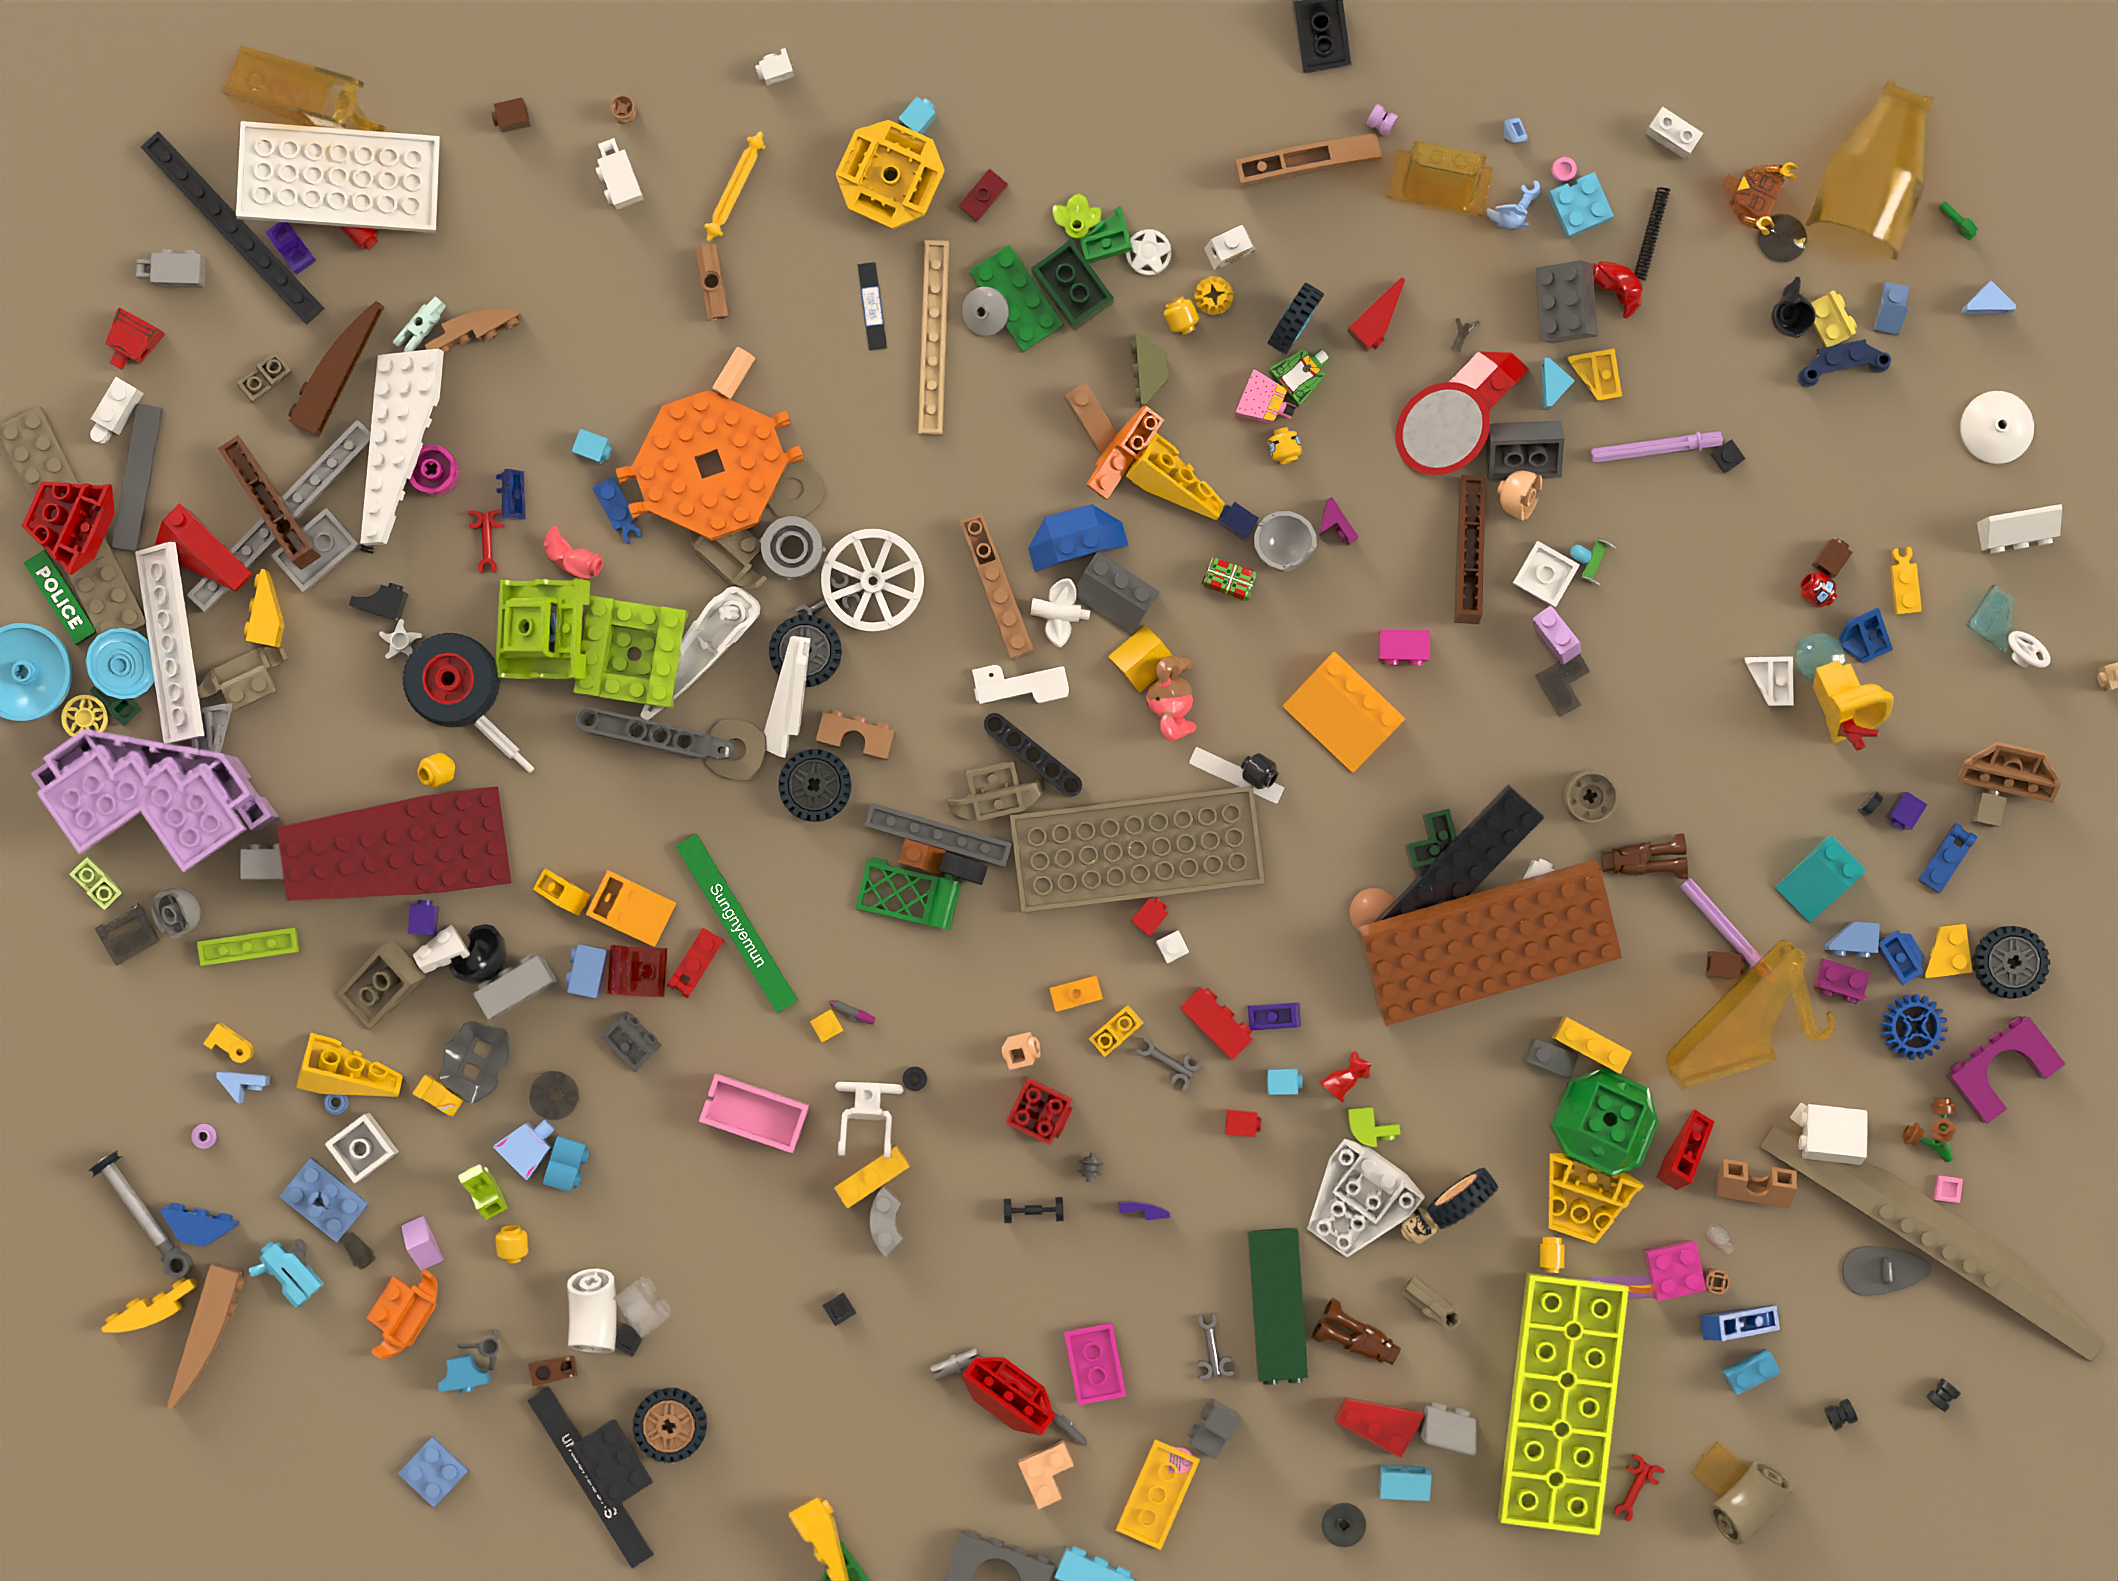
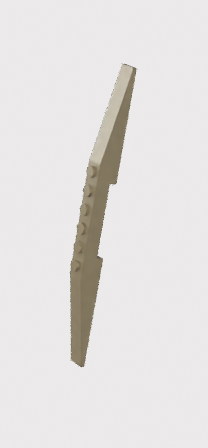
[1759,1126,2104,1362]

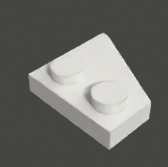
[1745,656,1794,706]
[413,925,470,973]

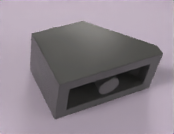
[1524,1038,1578,1079]

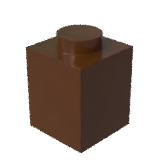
[491,97,531,133]
[1811,538,1853,578]
[1706,951,1745,979]

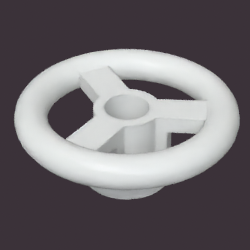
[2008,631,2051,668]

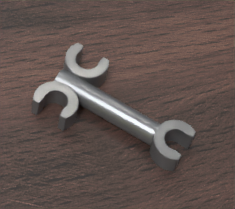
[795,572,861,615]
[1136,1037,1202,1091]
[1197,1313,1234,1380]

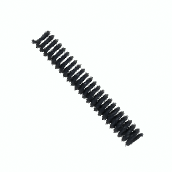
[1634,187,1671,280]

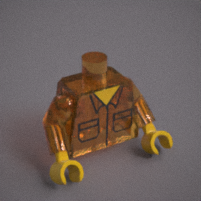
[1722,162,1798,235]

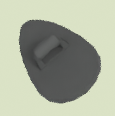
[1842,1246,1931,1296]

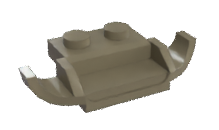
[687,529,767,589]
[197,646,288,712]
[947,760,1045,821]

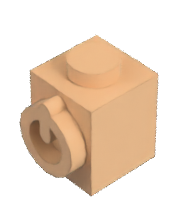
[1002,1032,1040,1070]

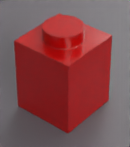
[1131,898,1169,936]
[1225,1109,1261,1137]

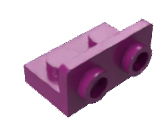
[1813,958,1871,1004]

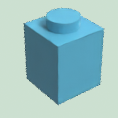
[898,97,936,134]
[572,429,612,465]
[1267,1069,1302,1095]

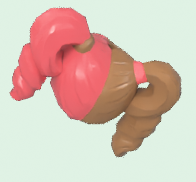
[1146,655,1196,742]

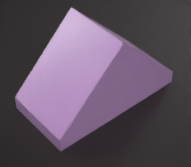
[401,1216,444,1270]

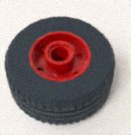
[402,633,500,727]

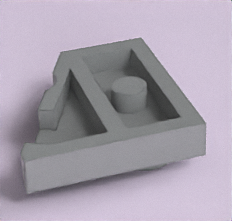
[191,703,232,753]

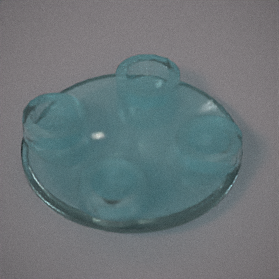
[1795,633,1844,681]

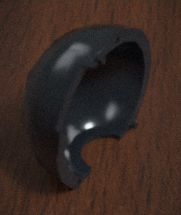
[449,924,506,984]

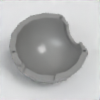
[1254,511,1317,572]

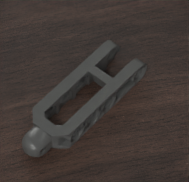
[576,707,735,760]

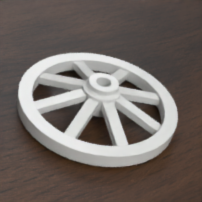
[821,529,924,632]

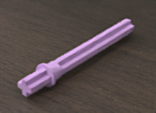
[1591,431,1723,463]
[1680,878,1778,984]

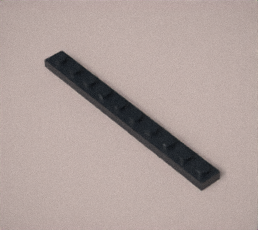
[140,131,325,325]

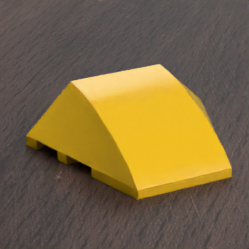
[1548,1153,1644,1244]

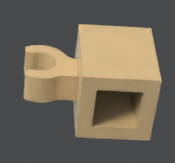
[2097,662,2118,691]

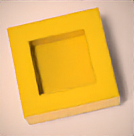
[810,1009,843,1043]

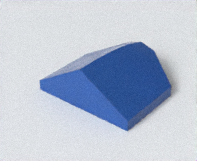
[1839,607,1893,663]

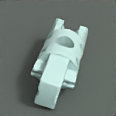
[393,297,446,352]

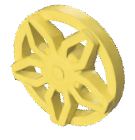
[61,695,109,737]

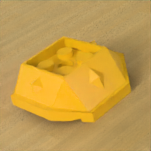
[835,120,945,230]

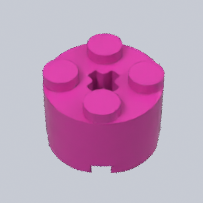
[409,445,460,497]

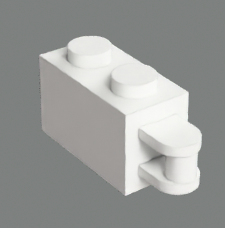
[596,138,644,210]
[90,377,144,444]

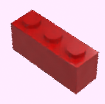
[1179,987,1253,1060]

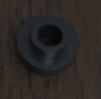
[902,1066,927,1091]

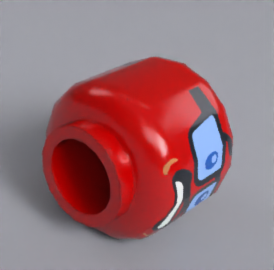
[1800,572,1837,608]

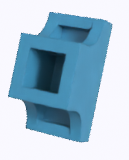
[438,1354,492,1393]

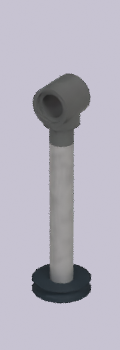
[88,1150,193,1278]

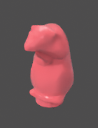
[543,525,603,579]

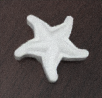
[379,619,423,659]

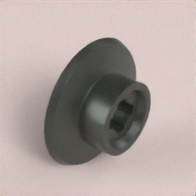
[1322,1503,1366,1547]

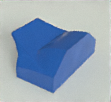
[1878,930,1924,985]

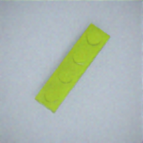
[197,928,300,966]

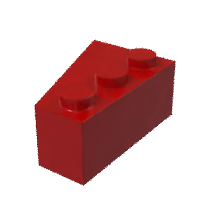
[1334,1397,1425,1458]

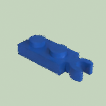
[592,476,642,544]

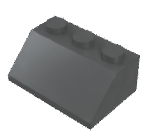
[1486,421,1565,480]
[1076,552,1159,634]

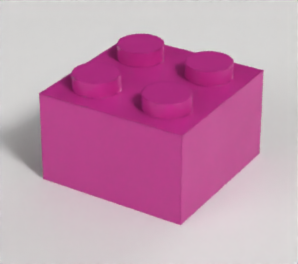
[1643,1240,1707,1301]

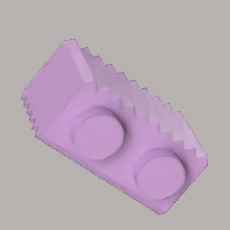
[1533,606,1582,664]

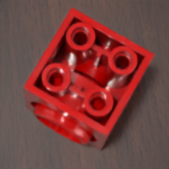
[1006,1077,1073,1145]

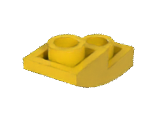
[1089,1005,1144,1057]

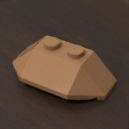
[1957,742,2061,803]

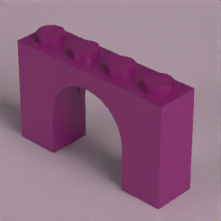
[1946,1016,2065,1124]

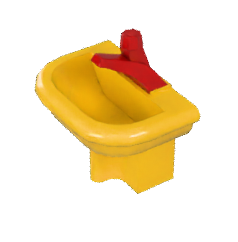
[1812,660,1894,751]

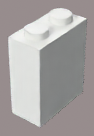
[1798,1104,1867,1165]

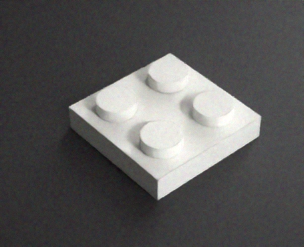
[1512,541,1580,608]

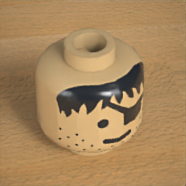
[1400,1207,1437,1244]

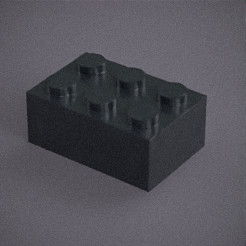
[569,1419,653,1510]

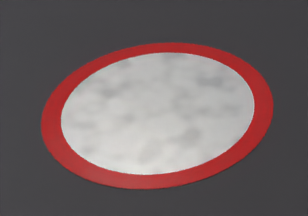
[1395,382,1490,475]

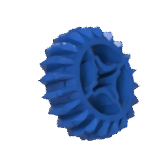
[1880,994,1948,1060]

